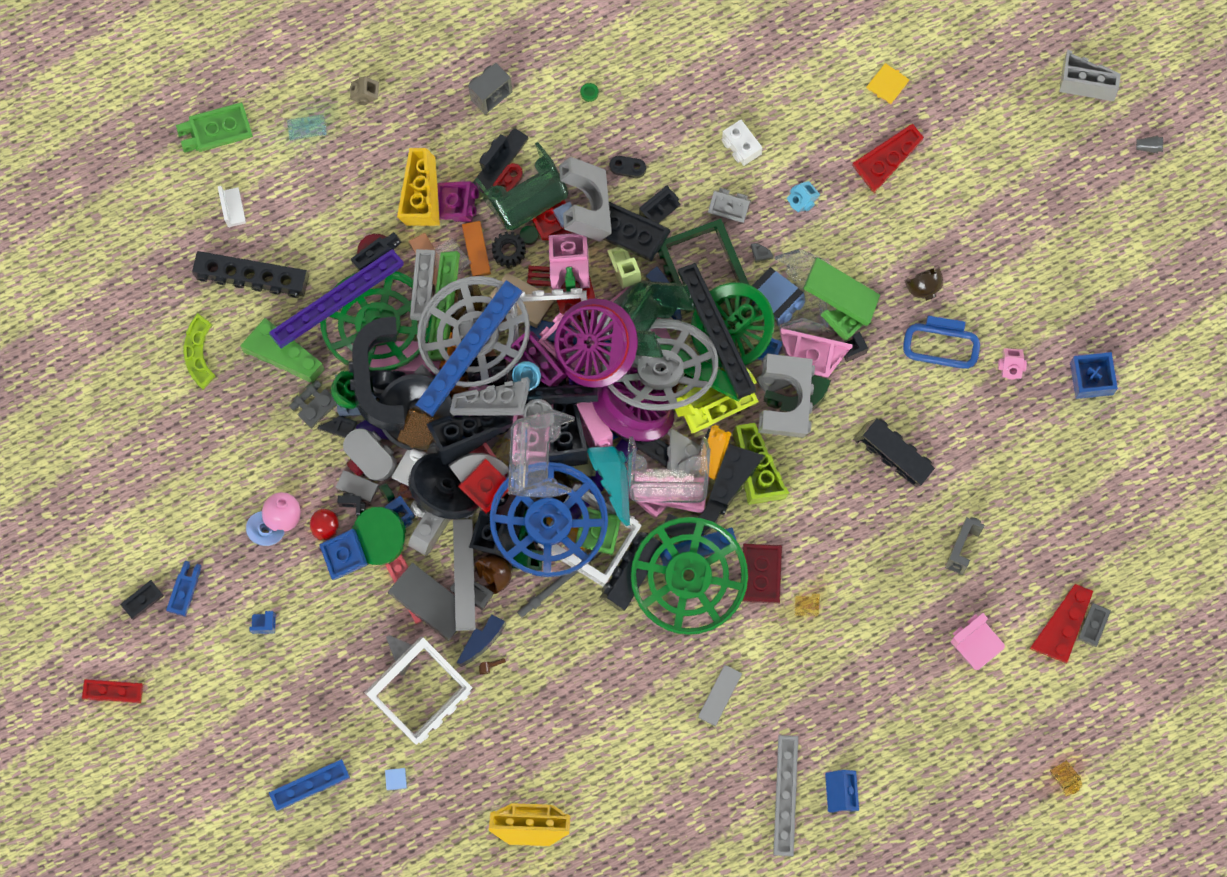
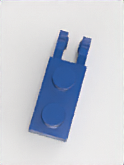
[166,561,202,617]

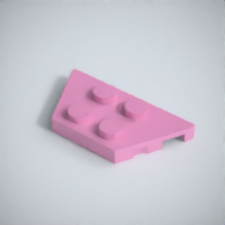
[780,328,852,379]

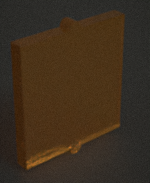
[397,409,436,452]

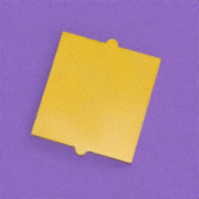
[866,63,910,104]

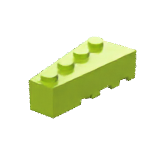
[732,423,789,505]

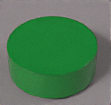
[580,83,599,102]

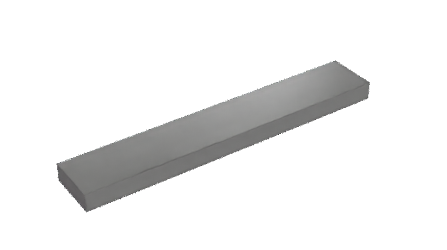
[453,519,475,631]
[773,735,798,857]

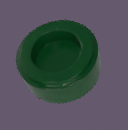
[520,225,539,245]
[379,483,395,503]

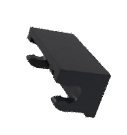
[639,185,681,224]

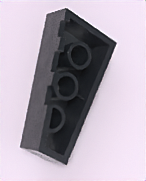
[853,418,935,487]

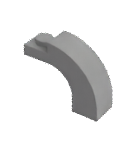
[449,453,514,495]

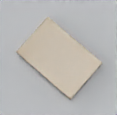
[489,273,555,328]

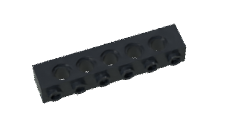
[192,251,309,298]

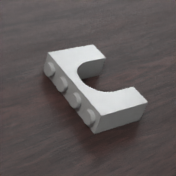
[559,157,611,242]
[758,354,815,438]

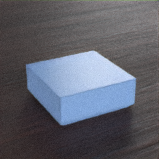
[385,768,407,791]

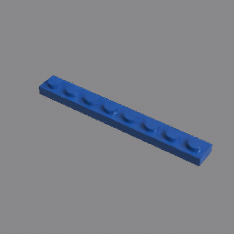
[416,280,523,416]

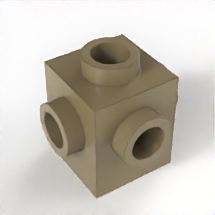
[350,76,379,105]

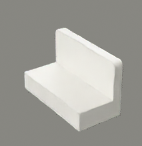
[218,186,246,227]

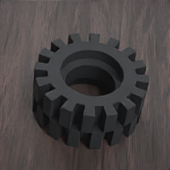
[492,231,526,268]

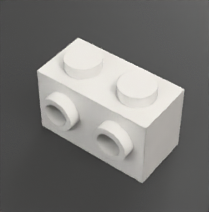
[722,120,762,166]

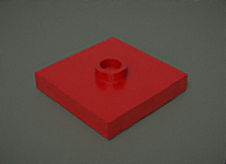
[458,458,511,514]

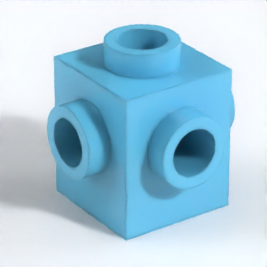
[786,181,820,212]

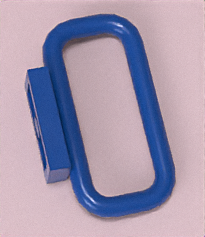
[903,315,980,369]

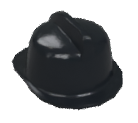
[369,370,407,399]

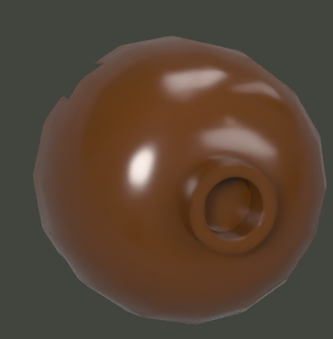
[475,554,512,594]

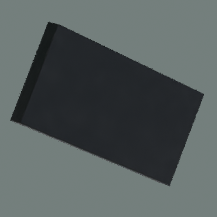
[603,202,671,262]

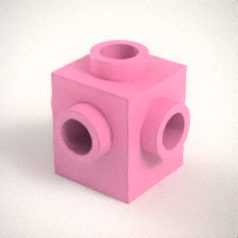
[998,348,1027,380]

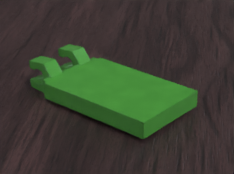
[176,102,253,153]

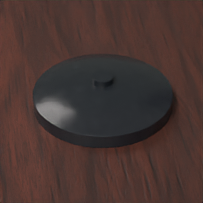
[379,373,455,451]
[408,453,479,519]

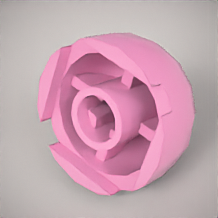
[262,492,301,532]

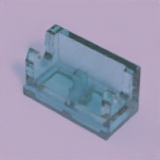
[287,115,327,141]

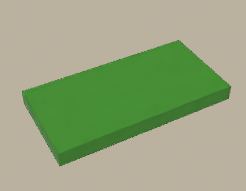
[803,257,880,326]

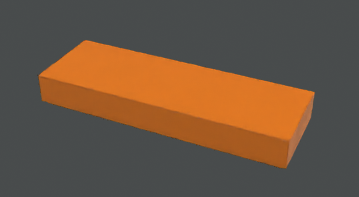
[462,221,491,276]

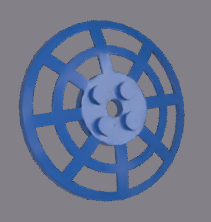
[490,462,608,577]

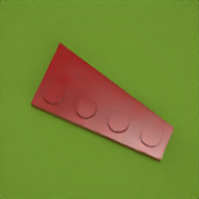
[852,123,924,194]
[1030,584,1093,664]

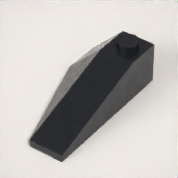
[426,415,513,465]

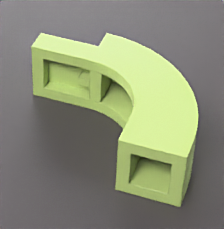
[607,247,641,288]

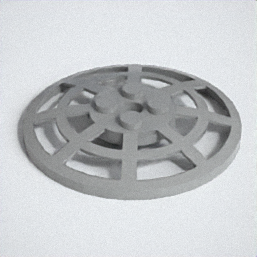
[417,276,530,387]
[602,319,718,410]

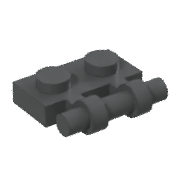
[289,380,337,429]

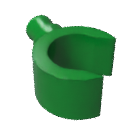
[565,267,576,292]

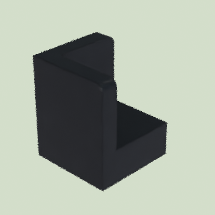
[844,332,868,363]

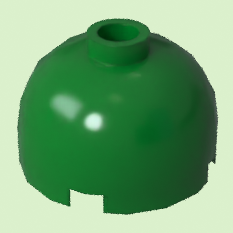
[331,370,357,409]

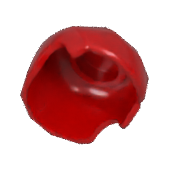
[310,509,339,540]

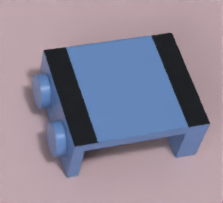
[746,267,806,327]

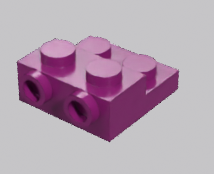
[437,181,479,222]

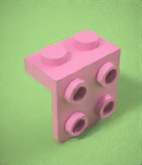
[951,613,1005,670]

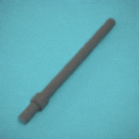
[517,551,602,618]

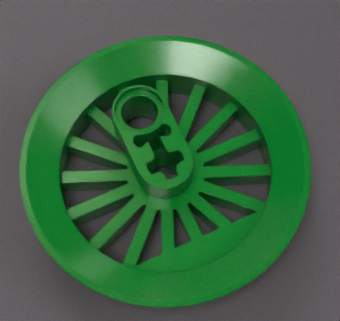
[691,282,775,368]

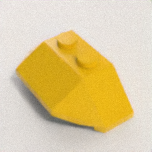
[489,803,571,846]

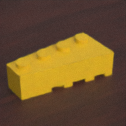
[397,148,440,226]

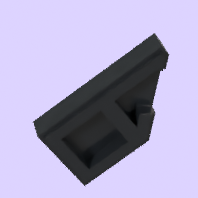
[317,416,357,438]

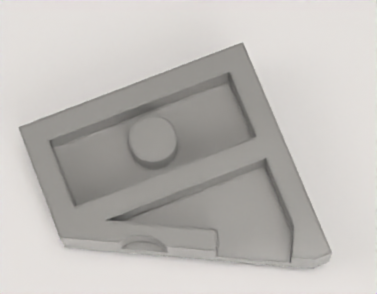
[667,429,701,479]

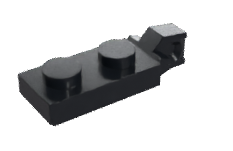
[351,232,402,271]

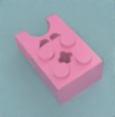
[549,233,590,290]

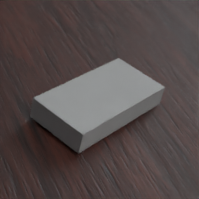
[336,470,379,503]

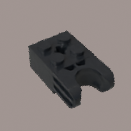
[469,492,527,558]

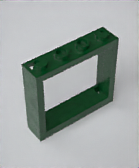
[657,219,749,313]

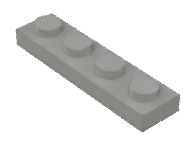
[410,249,435,321]

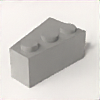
[1059,49,1121,101]

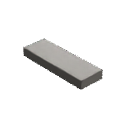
[698,665,742,727]

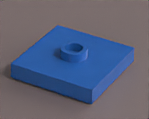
[319,529,368,580]

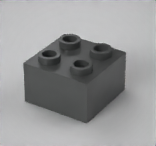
[468,63,513,115]

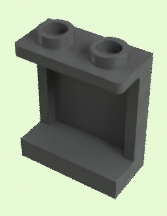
[945,517,985,575]

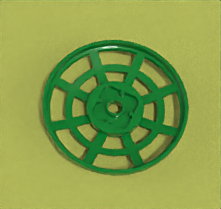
[320,271,432,372]
[631,517,748,635]

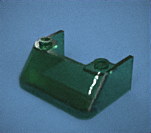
[475,142,569,230]
[607,281,695,358]

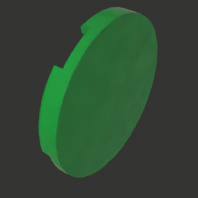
[352,507,406,565]

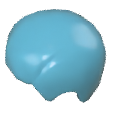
[512,361,541,391]

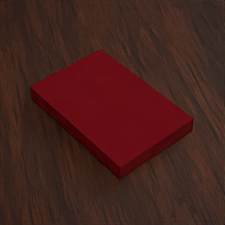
[742,543,782,604]

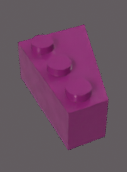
[504,331,568,386]

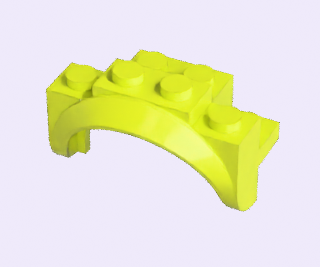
[675,368,759,433]

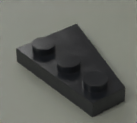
[709,444,766,506]

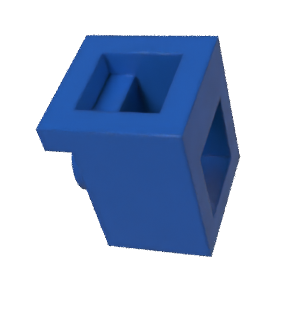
[385,496,415,528]

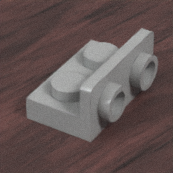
[708,188,751,223]

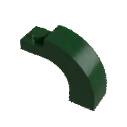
[763,375,831,412]

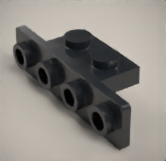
[473,128,529,194]

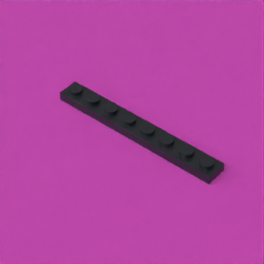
[678,263,756,399]

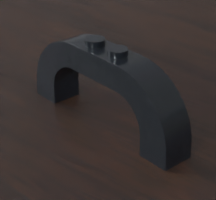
[348,317,405,431]
[664,429,732,541]

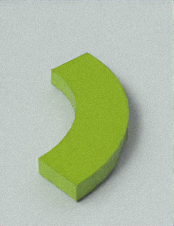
[183,313,216,390]

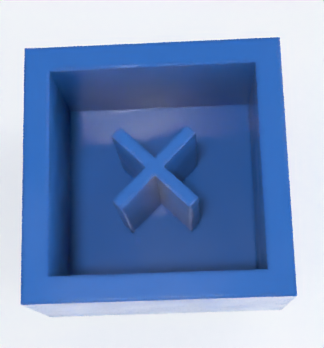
[1070,352,1118,399]

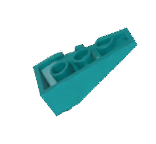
[587,446,630,527]

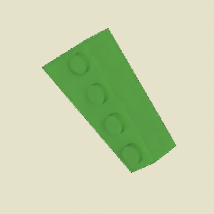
[240,318,325,383]

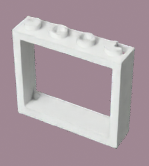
[510,288,589,362]
[537,484,642,587]
[364,637,472,745]

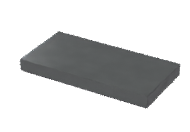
[388,563,457,641]

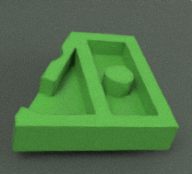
[821,309,863,341]

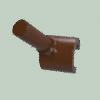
[479,658,506,675]

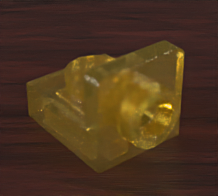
[1050,760,1082,797]

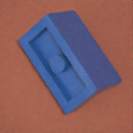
[825,770,859,813]

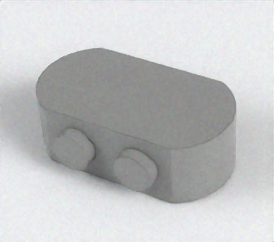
[343,429,397,481]
[408,511,450,556]

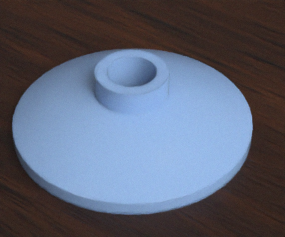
[246,511,285,546]

